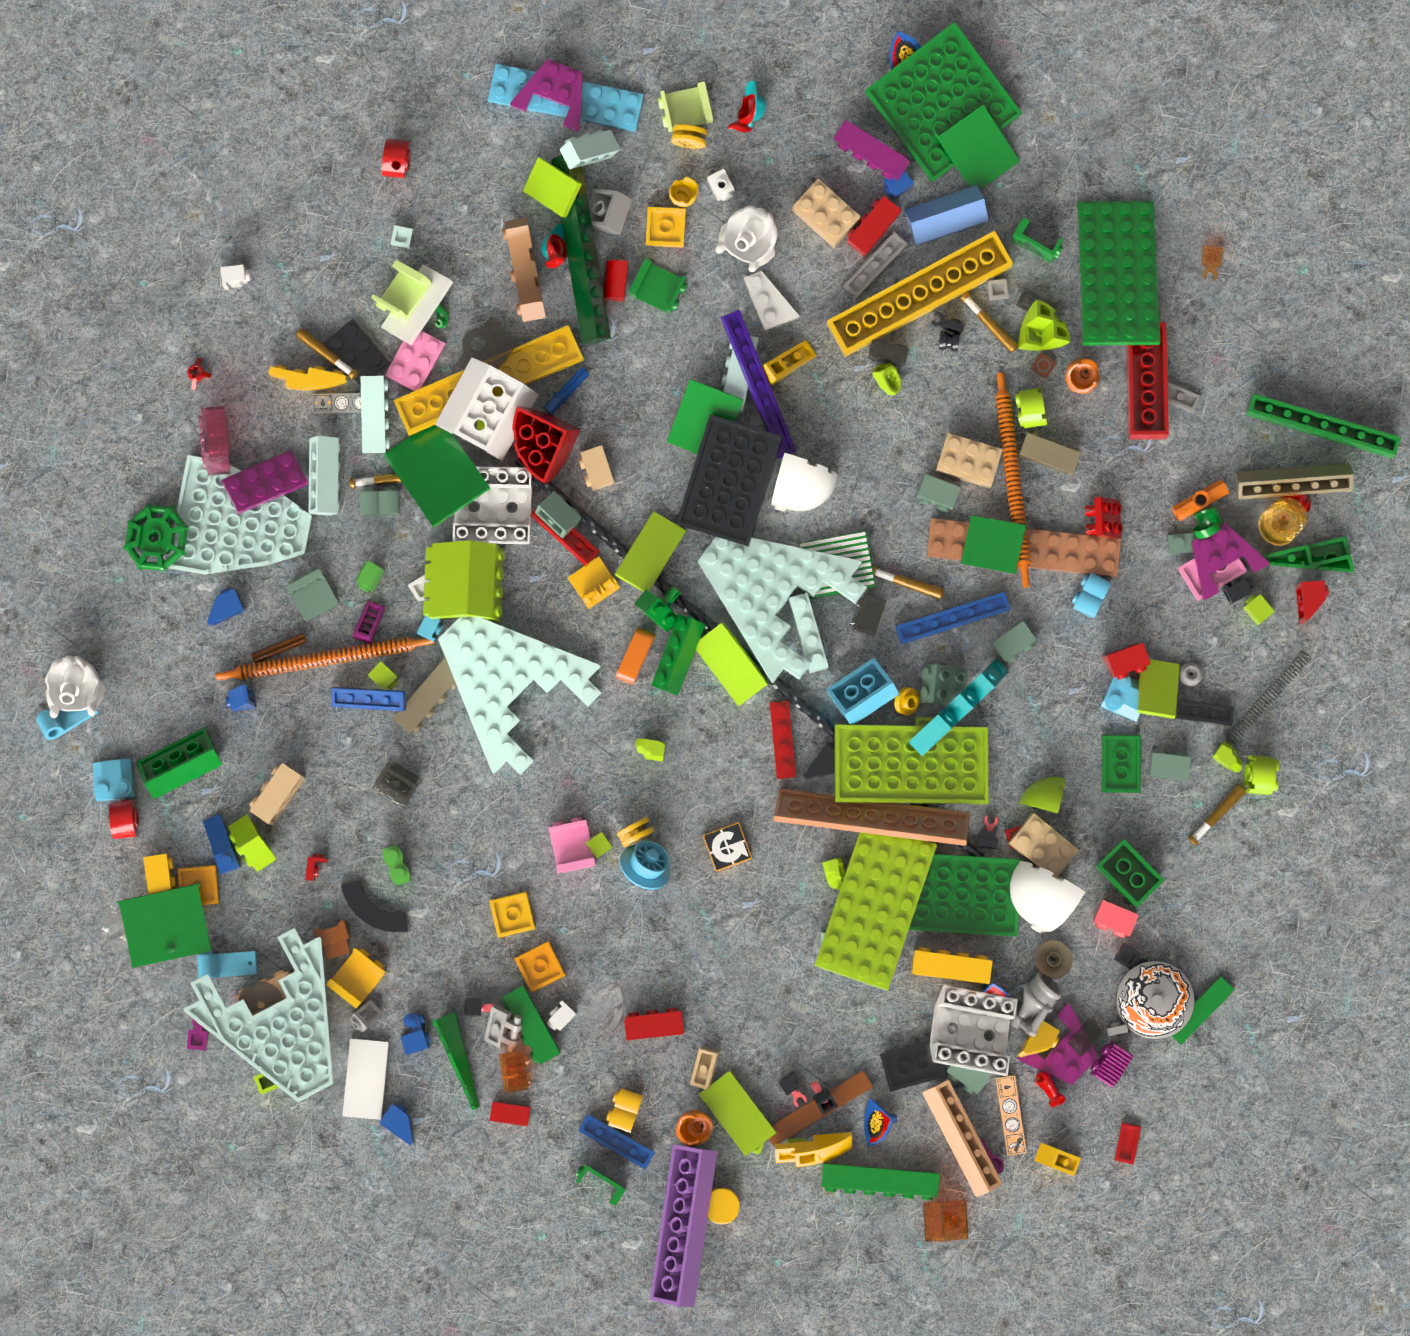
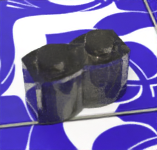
[868,340,909,367]

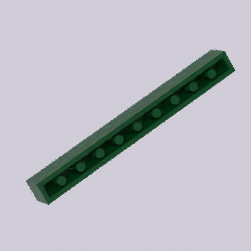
[551,155,611,344]

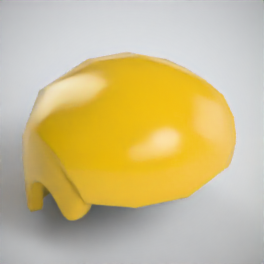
[669,177,699,207]

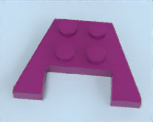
[510,59,583,132]
[1191,523,1269,601]
[1017,1003,1098,1085]

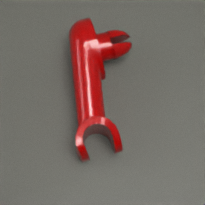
[1034,1071,1066,1107]

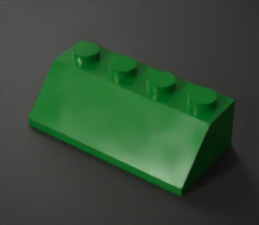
[136,727,223,799]

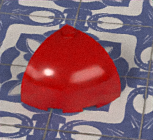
[512,406,581,483]

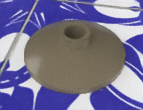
[1035,940,1072,979]

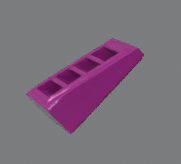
[353,600,386,644]

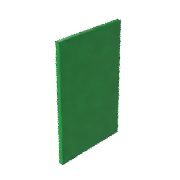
[383,425,491,528]

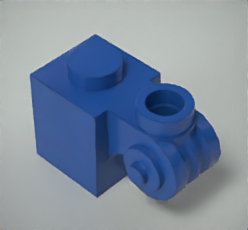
[400,1013,431,1055]

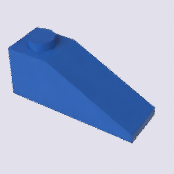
[226,684,256,712]
[203,814,241,874]

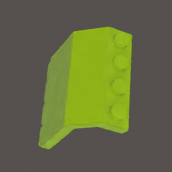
[423,540,505,623]

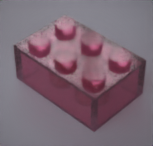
[198,406,231,476]

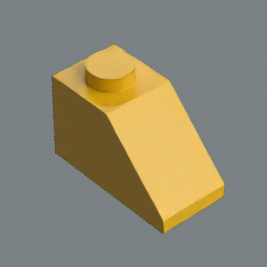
[1018,1021,1060,1057]
[1034,1143,1081,1176]

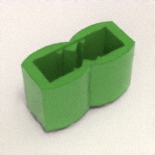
[355,560,385,593]
[382,844,412,886]

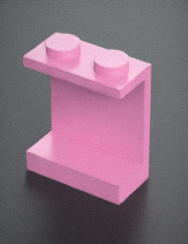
[548,817,596,874]

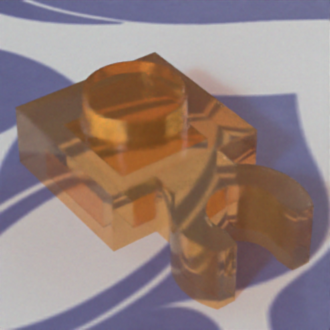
[1201,246,1223,281]

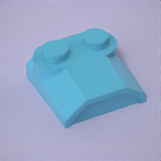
[1100,676,1140,722]
[93,759,135,802]

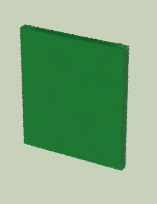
[961,515,1027,574]

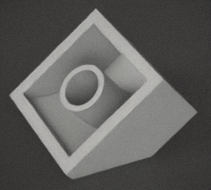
[588,188,632,235]

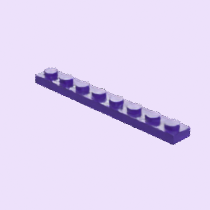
[720,310,796,459]

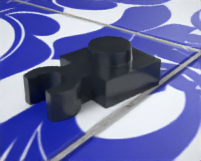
[1114,943,1149,969]

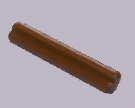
[251,633,307,663]

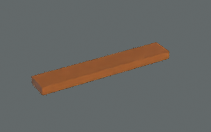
[769,1071,873,1147]

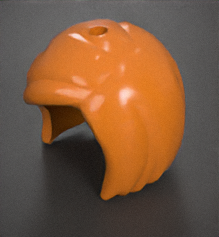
[1065,358,1100,394]
[676,1110,713,1147]

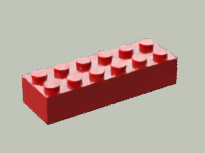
[1126,322,1169,440]

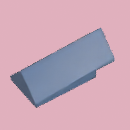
[904,185,989,246]

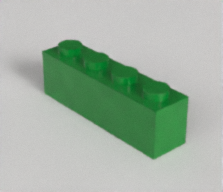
[651,614,705,696]
[502,986,561,1065]

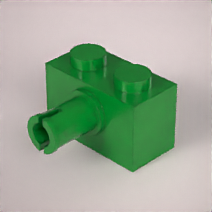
[634,586,681,633]

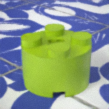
[1015,387,1047,429]
[1244,755,1280,795]

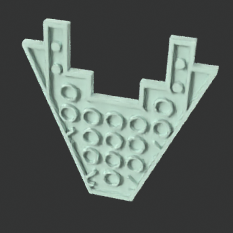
[698,537,867,683]
[438,616,601,775]
[183,928,333,1103]

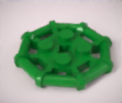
[123,503,189,572]

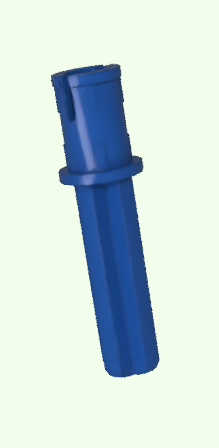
[543,367,589,415]

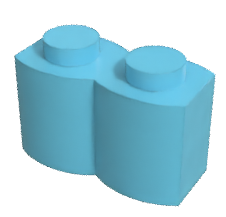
[1072,573,1111,618]

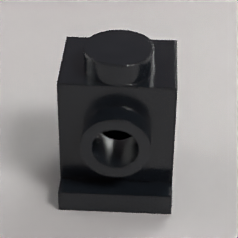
[1221,578,1253,605]

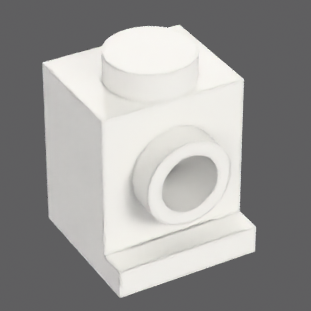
[707,169,735,201]
[220,265,250,290]
[547,1001,576,1031]

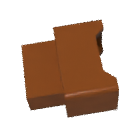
[313,920,351,960]

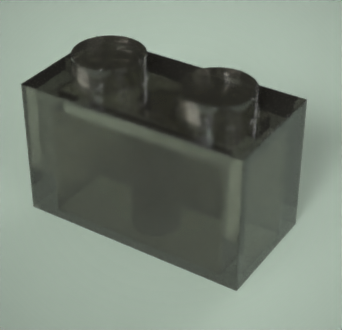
[850,594,886,639]

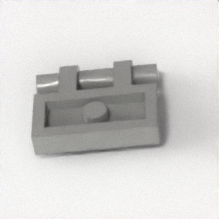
[484,1004,522,1052]

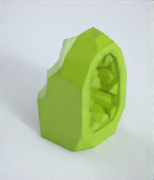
[872,363,901,396]
[635,738,666,762]
[1212,741,1242,773]
[822,858,845,890]

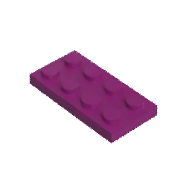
[222,450,308,515]

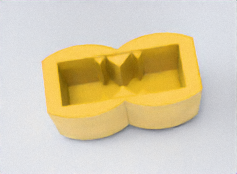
[606,1088,643,1133]

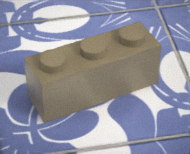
[1018,432,1081,477]

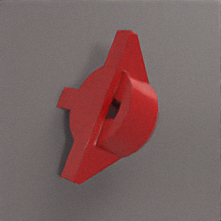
[187,358,211,390]

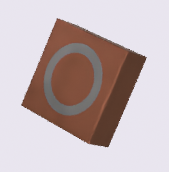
[1030,353,1057,379]

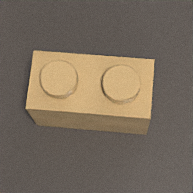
[578,445,614,491]

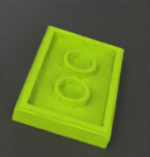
[523,157,582,218]
[1137,659,1180,719]

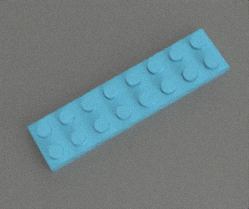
[488,64,644,132]

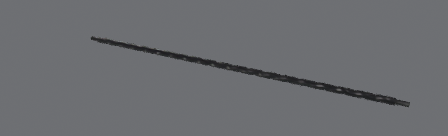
[514,458,984,857]

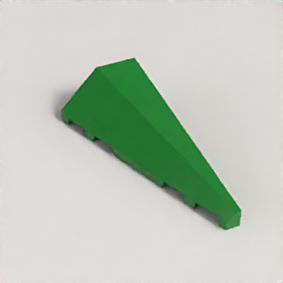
[1262,536,1355,573]
[432,1012,480,1110]

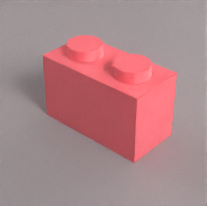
[1092,900,1139,939]

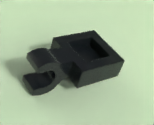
[931,311,965,335]

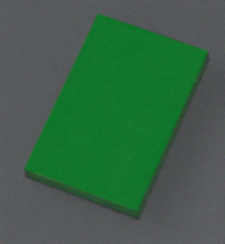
[1101,735,1141,793]

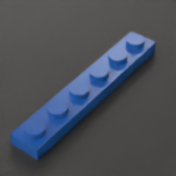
[895,592,1011,645]

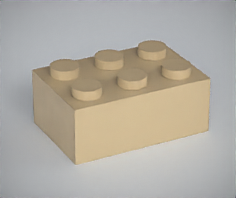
[792,179,861,248]
[936,433,1003,489]
[249,763,305,826]
[1008,813,1079,878]

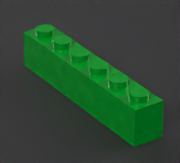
[821,1163,940,1201]

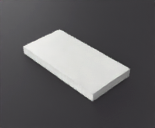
[381,264,453,345]
[343,1039,389,1120]

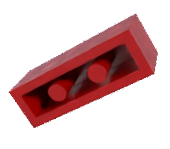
[847,196,901,257]
[624,1008,684,1041]

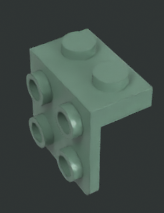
[285,568,338,621]
[920,664,968,705]

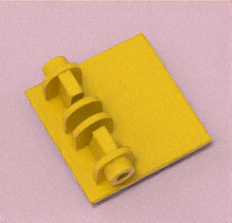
[567,557,620,609]

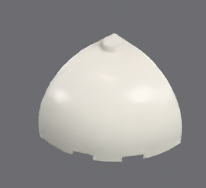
[771,453,838,512]
[1010,861,1085,933]

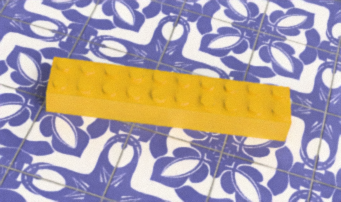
[827,231,1013,357]

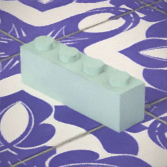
[721,336,759,414]
[361,376,389,453]
[309,436,340,516]
[789,593,829,674]

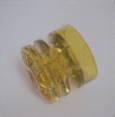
[1258,497,1307,546]

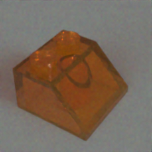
[499,1051,532,1093]
[923,1200,968,1242]

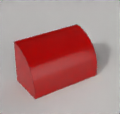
[603,260,629,302]

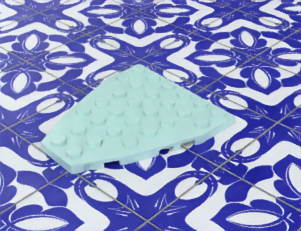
[167,455,312,575]

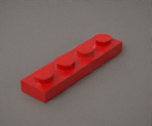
[530,508,600,566]
[769,701,796,779]

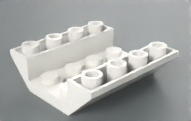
[435,358,539,461]
[453,466,532,544]
[930,985,1018,1076]

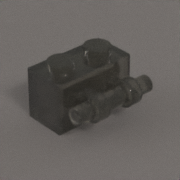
[372,759,423,808]

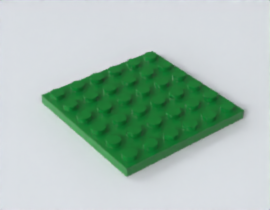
[864,22,1022,182]

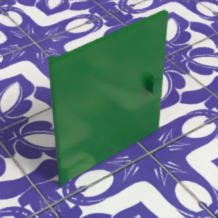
[117,883,212,968]

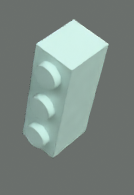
[560,130,621,169]

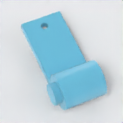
[36,709,99,740]
[197,951,258,978]

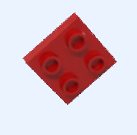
[1085,497,1123,539]

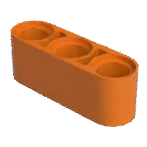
[615,627,655,685]

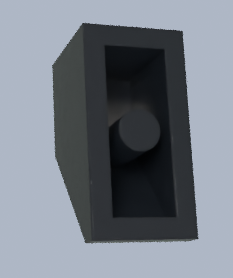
[803,745,835,779]

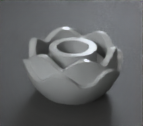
[1179,662,1203,686]

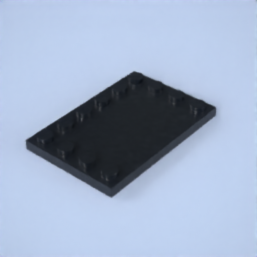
[676,414,783,547]

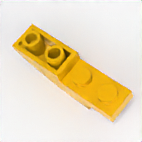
[268,365,348,391]
[775,1132,852,1167]

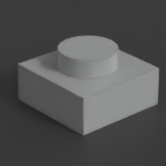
[987,279,1009,301]
[1106,1021,1128,1036]

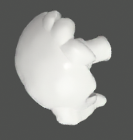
[716,205,778,272]
[45,656,106,718]

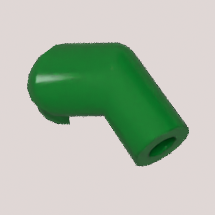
[435,302,450,328]

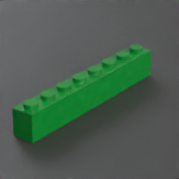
[1245,394,1401,459]

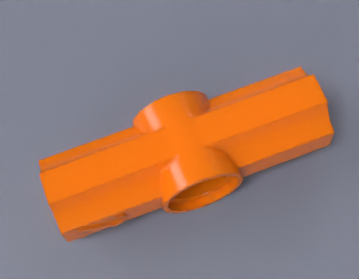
[1171,479,1229,522]

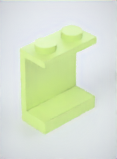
[658,82,713,132]
[371,260,432,320]

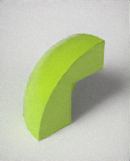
[1018,300,1070,351]
[1018,776,1066,814]

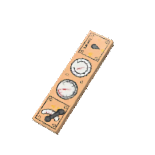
[995,1075,1027,1156]

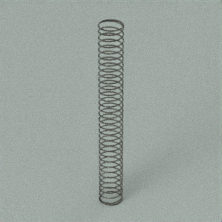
[1225,650,1312,744]

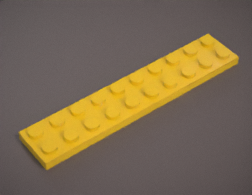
[394,325,584,436]

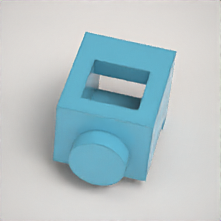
[417,616,443,643]

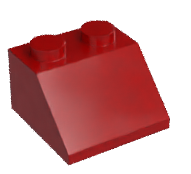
[1295,580,1329,624]
[1102,643,1151,680]

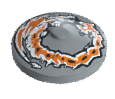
[1116,961,1194,1039]

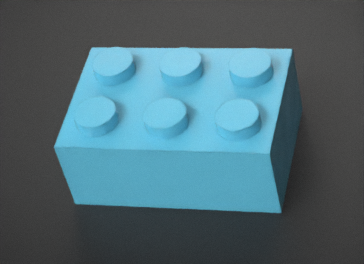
[826,658,899,725]

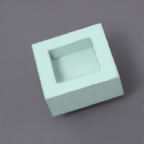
[390,225,413,249]

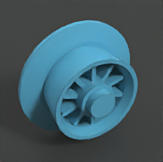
[620,841,670,890]

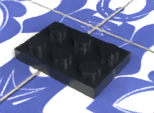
[324,319,390,387]
[880,1041,946,1092]

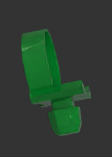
[1193,507,1223,539]

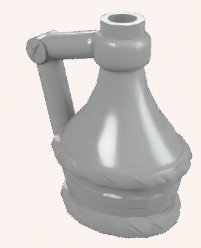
[1010,972,1062,1037]

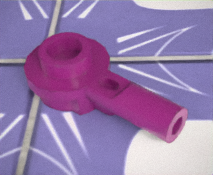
[980,1139,1004,1175]

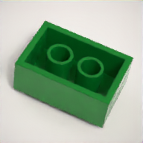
[1094,839,1165,908]

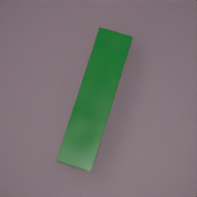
[1172,976,1235,1045]

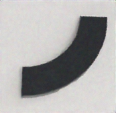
[341,881,408,932]

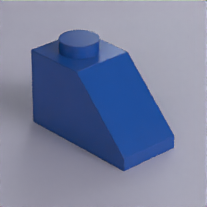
[883,171,914,200]
[207,587,245,627]
[379,1103,414,1145]

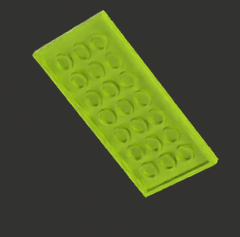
[835,725,989,805]
[814,832,937,991]

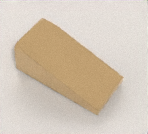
[690,1046,720,1090]

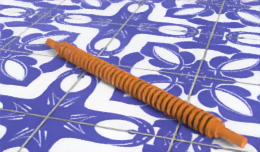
[995,372,1031,588]
[215,636,435,680]

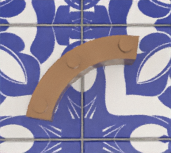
[502,217,546,322]

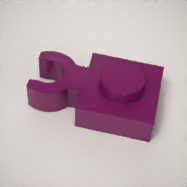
[186,1018,209,1051]

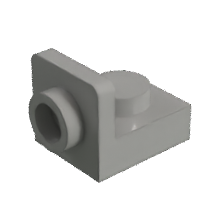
[350,999,383,1033]

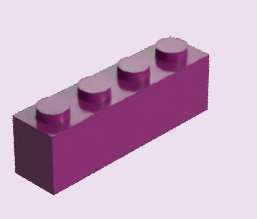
[833,120,910,181]

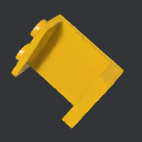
[326,947,386,1008]

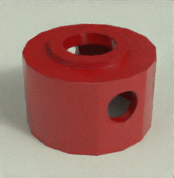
[382,138,411,179]
[109,799,139,839]

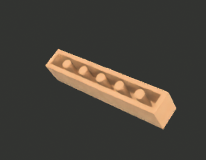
[922,1079,1003,1197]

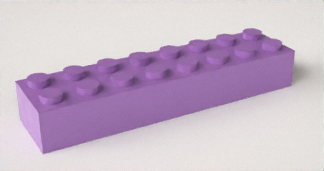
[650,1144,717,1307]

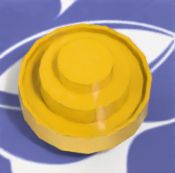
[894,687,920,716]

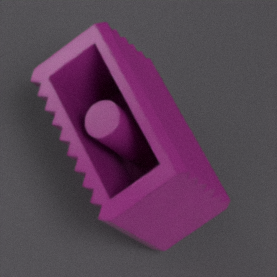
[1090,1041,1134,1088]

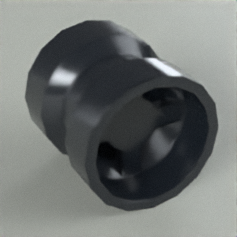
[939,331,960,352]

